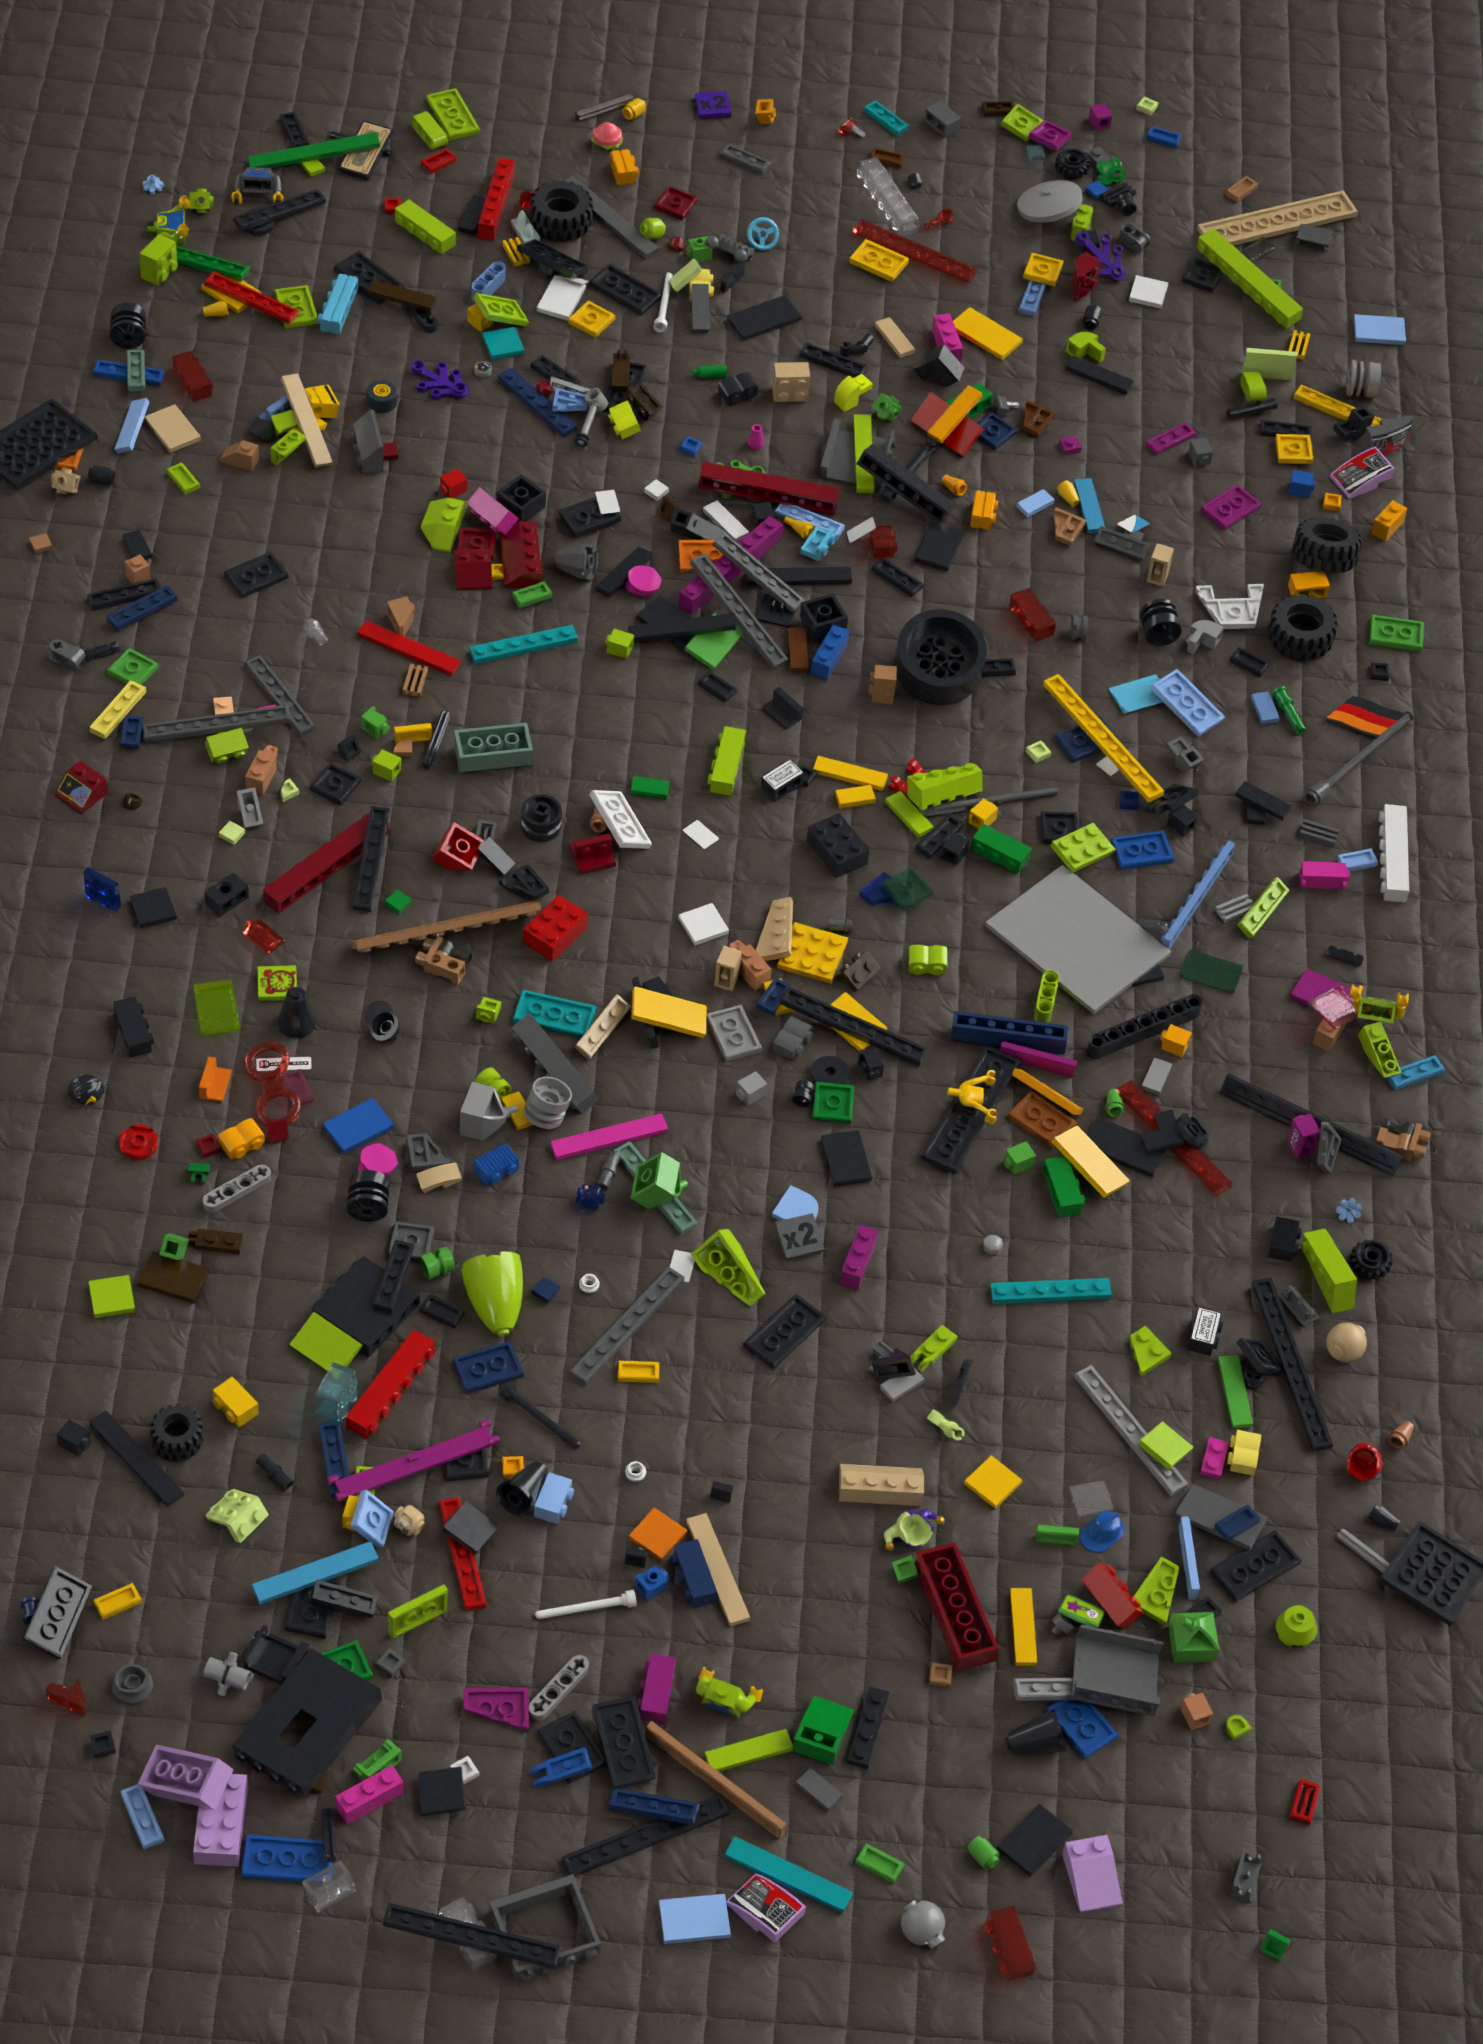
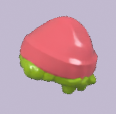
[591,122,623,151]

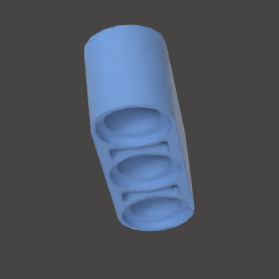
[471,262,506,303]

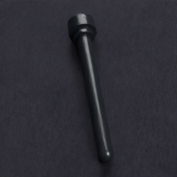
[500,1383,581,1448]

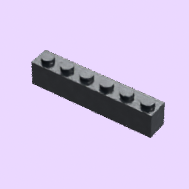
[856,444,956,524]

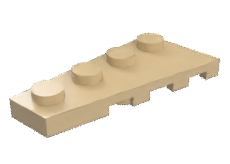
[756,897,793,961]

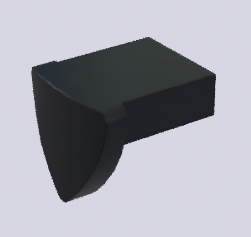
[247,417,276,441]

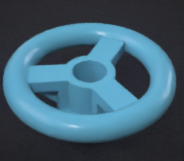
[747,217,779,251]

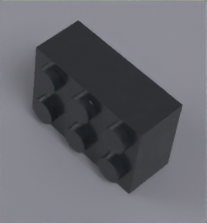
[806,813,869,878]

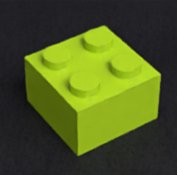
[140,234,178,286]

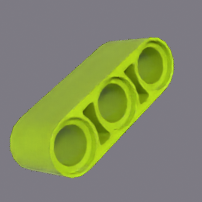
[411,111,448,150]
[1240,372,1266,401]
[1034,970,1059,1023]

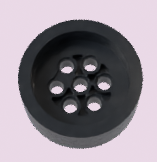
[894,609,987,705]

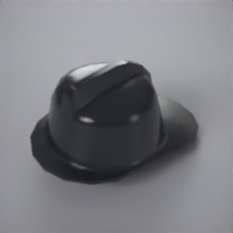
[364,1000,400,1041]

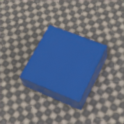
[1085,180,1109,200]
[679,436,703,457]

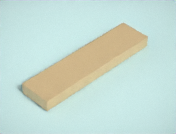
[574,994,631,1060]

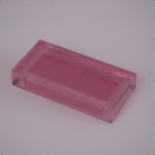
[282,1069,315,1108]

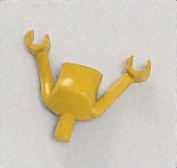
[947,1070,997,1124]

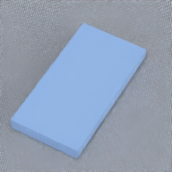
[1150,669,1225,737]

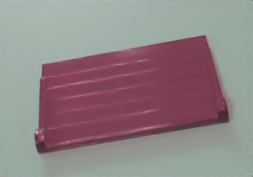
[1308,985,1359,1029]

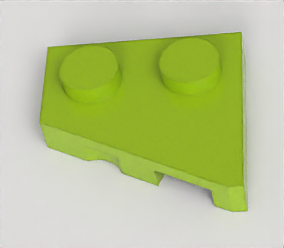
[1129,1326,1172,1376]

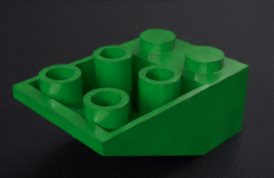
[793,1696,854,1765]

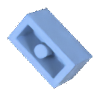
[534,1472,574,1524]

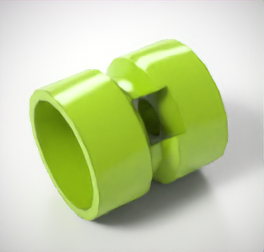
[475,1067,511,1101]

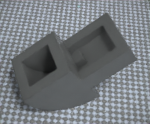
[1165,736,1204,772]

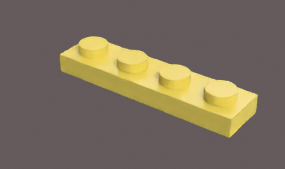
[89,680,146,739]

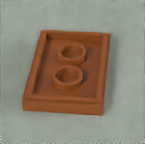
[1007,1091,1077,1149]

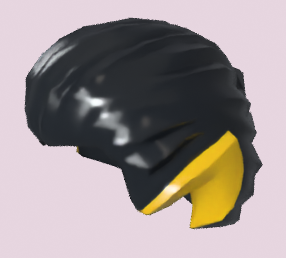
[68,1074,105,1105]

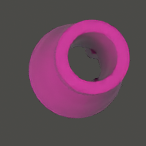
[747,424,764,450]

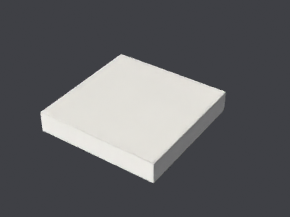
[1129,275,1168,309]
[678,903,729,946]

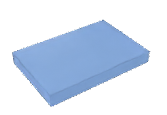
[1354,314,1406,345]
[659,1894,731,1944]

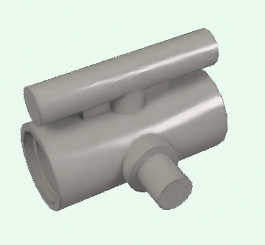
[203,1652,254,1696]

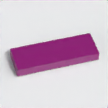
[1145,422,1196,456]

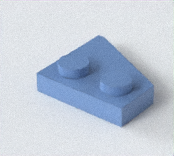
[552,388,588,412]

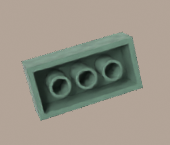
[454,723,533,772]

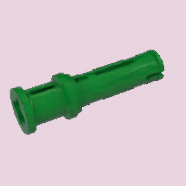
[1272,686,1307,736]

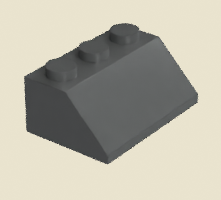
[350,410,383,474]

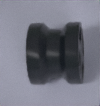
[1243,1364,1264,1390]

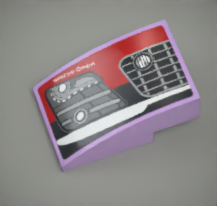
[1330,447,1395,499]
[726,1873,806,1943]

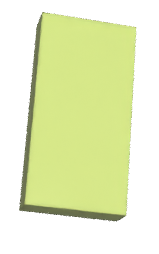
[669,259,702,292]

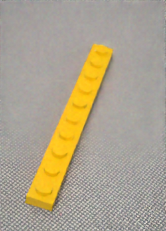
[1043,674,1164,803]

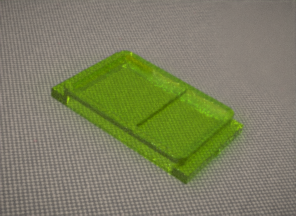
[193,979,240,1035]

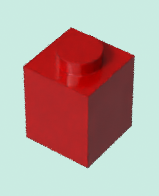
[439,468,468,498]

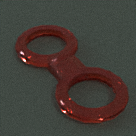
[245,1042,301,1126]

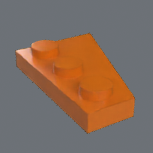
[678,540,723,573]

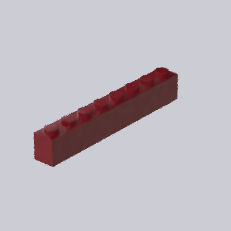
[698,462,839,515]
[263,813,389,914]

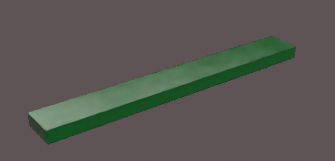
[248,132,380,168]

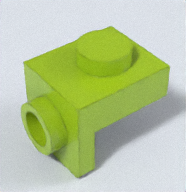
[476,997,502,1024]

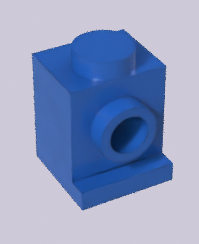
[635,1565,669,1601]

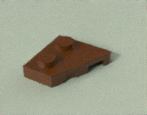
[1023,399,1055,438]

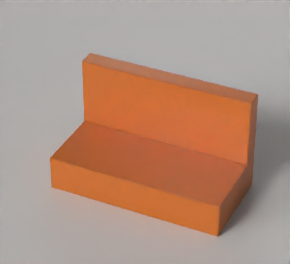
[199,1056,232,1103]

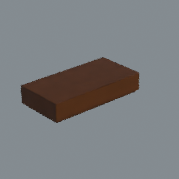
[869,147,905,169]

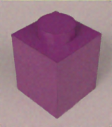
[1088,103,1113,131]

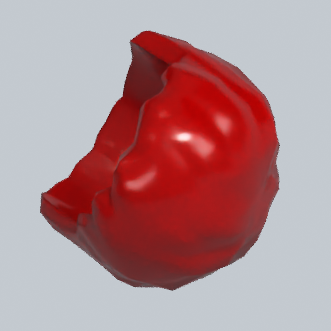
[1347,1443,1383,1481]

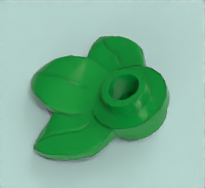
[1096,157,1126,186]

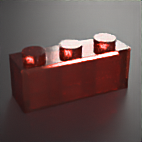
[172,351,214,402]
[1009,588,1056,642]
[985,1906,1036,1981]

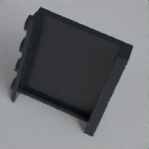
[311,1256,420,1357]

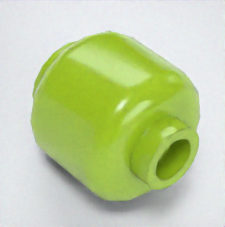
[640,218,666,240]

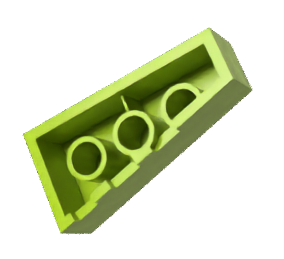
[1301,1228,1357,1313]

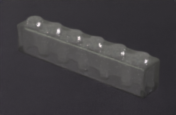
[857,157,919,236]

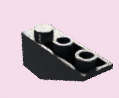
[670,508,726,540]

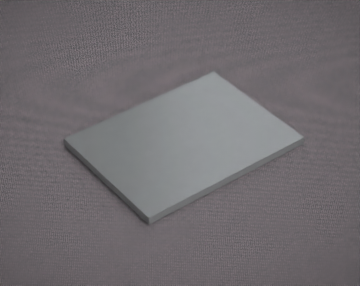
[985,865,1172,1014]

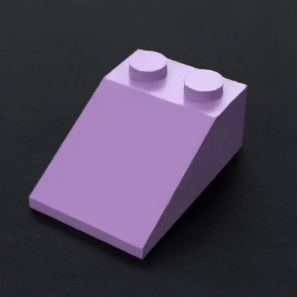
[1062,1835,1123,1913]

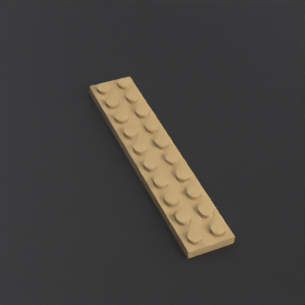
[1197,190,1358,246]

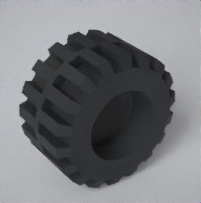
[150,1404,203,1461]

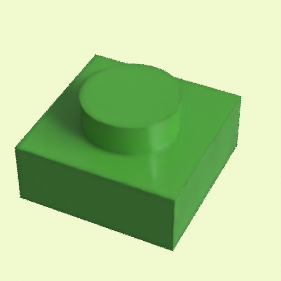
[892,1555,919,1584]

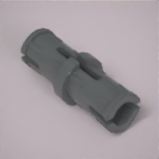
[597,1151,621,1191]

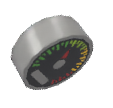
[474,361,492,378]

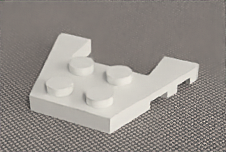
[1195,584,1264,629]

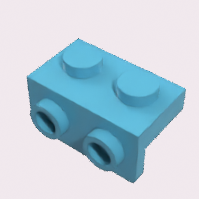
[800,527,837,561]

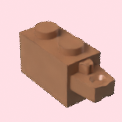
[245,745,278,796]
[729,940,772,991]

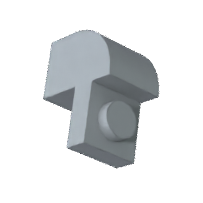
[1186,620,1224,655]

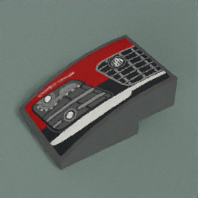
[1361,415,1414,456]

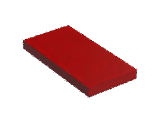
[911,392,984,457]

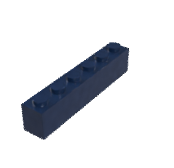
[950,1011,1068,1055]

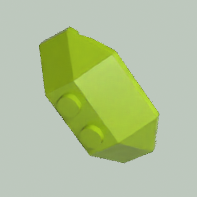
[421,498,468,553]

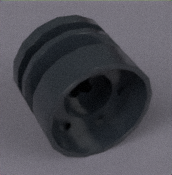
[110,302,146,349]
[1139,599,1182,646]
[346,1170,390,1222]

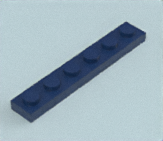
[498,367,577,438]

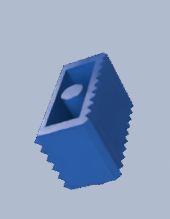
[473,1143,520,1186]

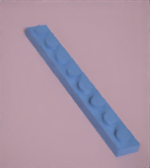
[1161,840,1235,950]

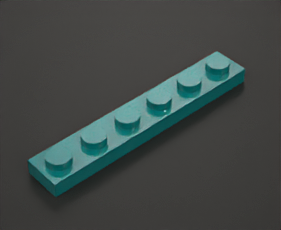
[470,625,578,664]
[990,1278,1112,1304]

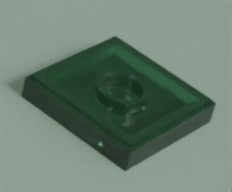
[881,867,934,911]

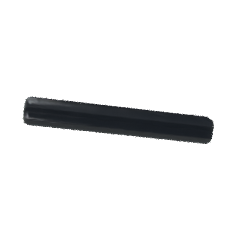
[422,710,450,769]

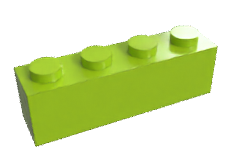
[395,199,456,254]
[708,726,746,796]

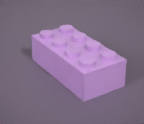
[138,1745,233,1810]
[193,1774,248,1867]

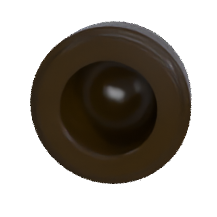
[123,792,143,810]

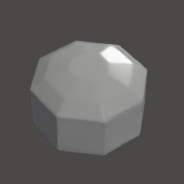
[983,1235,1003,1255]

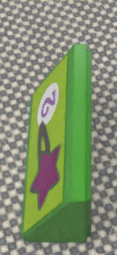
[1058,1595,1105,1628]

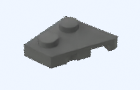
[1317,1122,1342,1174]
[407,1133,450,1171]

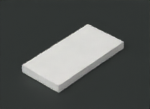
[589,790,652,849]

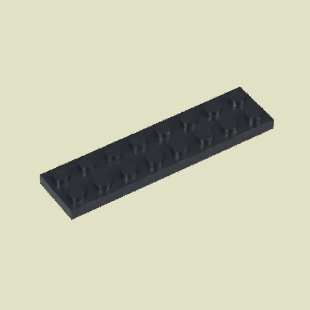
[920,1045,1021,1174]

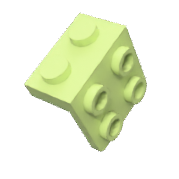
[206,1489,269,1543]

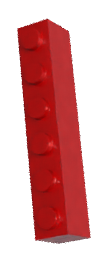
[478,158,515,241]
[346,1330,436,1439]

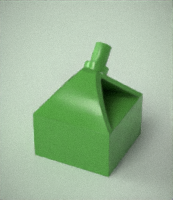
[631,1152,688,1209]
[1168,1612,1219,1663]

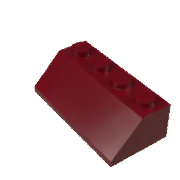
[499,521,542,588]

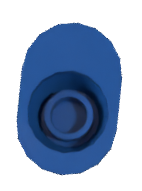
[1080,1511,1125,1552]

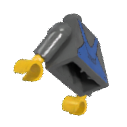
[232,167,283,204]

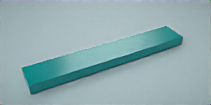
[725,1836,853,1913]

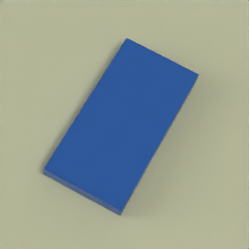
[241,1834,333,1885]

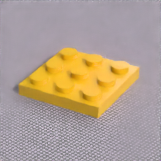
[777,922,848,984]

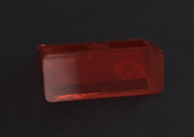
[243,919,285,954]

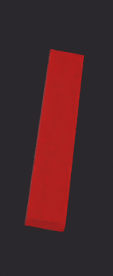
[204,272,299,325]
[357,620,461,676]
[439,1497,486,1612]

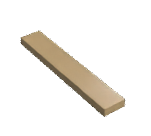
[281,373,332,468]
[686,1513,750,1627]

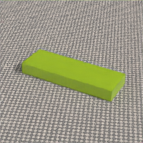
[885,791,934,838]

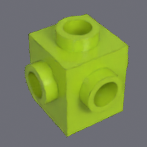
[190,189,214,213]

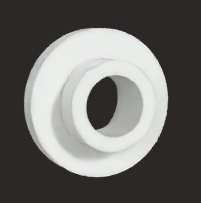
[579,1274,599,1293]
[625,1461,646,1482]

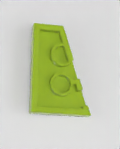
[1134,1556,1179,1626]

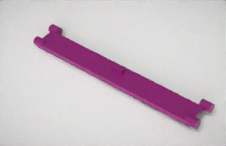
[327,1419,500,1502]

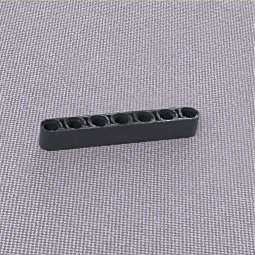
[1087,994,1203,1059]

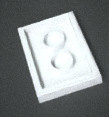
[537,275,586,321]

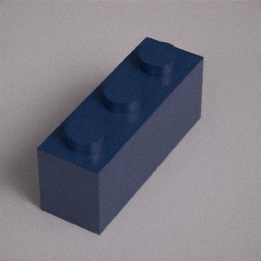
[671,1539,717,1609]

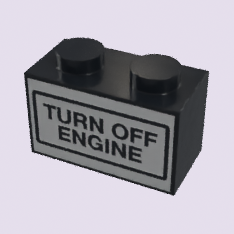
[761,759,804,802]
[1187,1307,1223,1356]

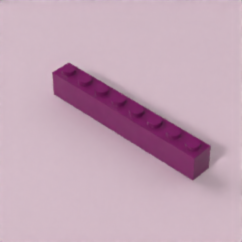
[678,516,783,615]

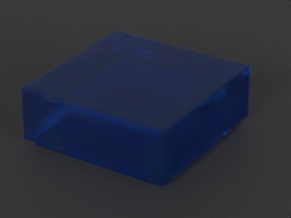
[1119,791,1139,810]

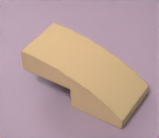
[416,1163,463,1193]

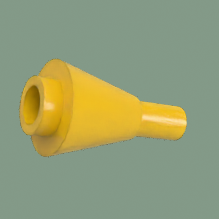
[783,517,813,539]

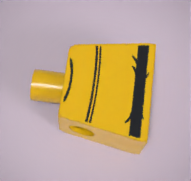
[304,385,339,418]

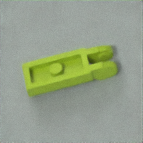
[911,1325,958,1372]

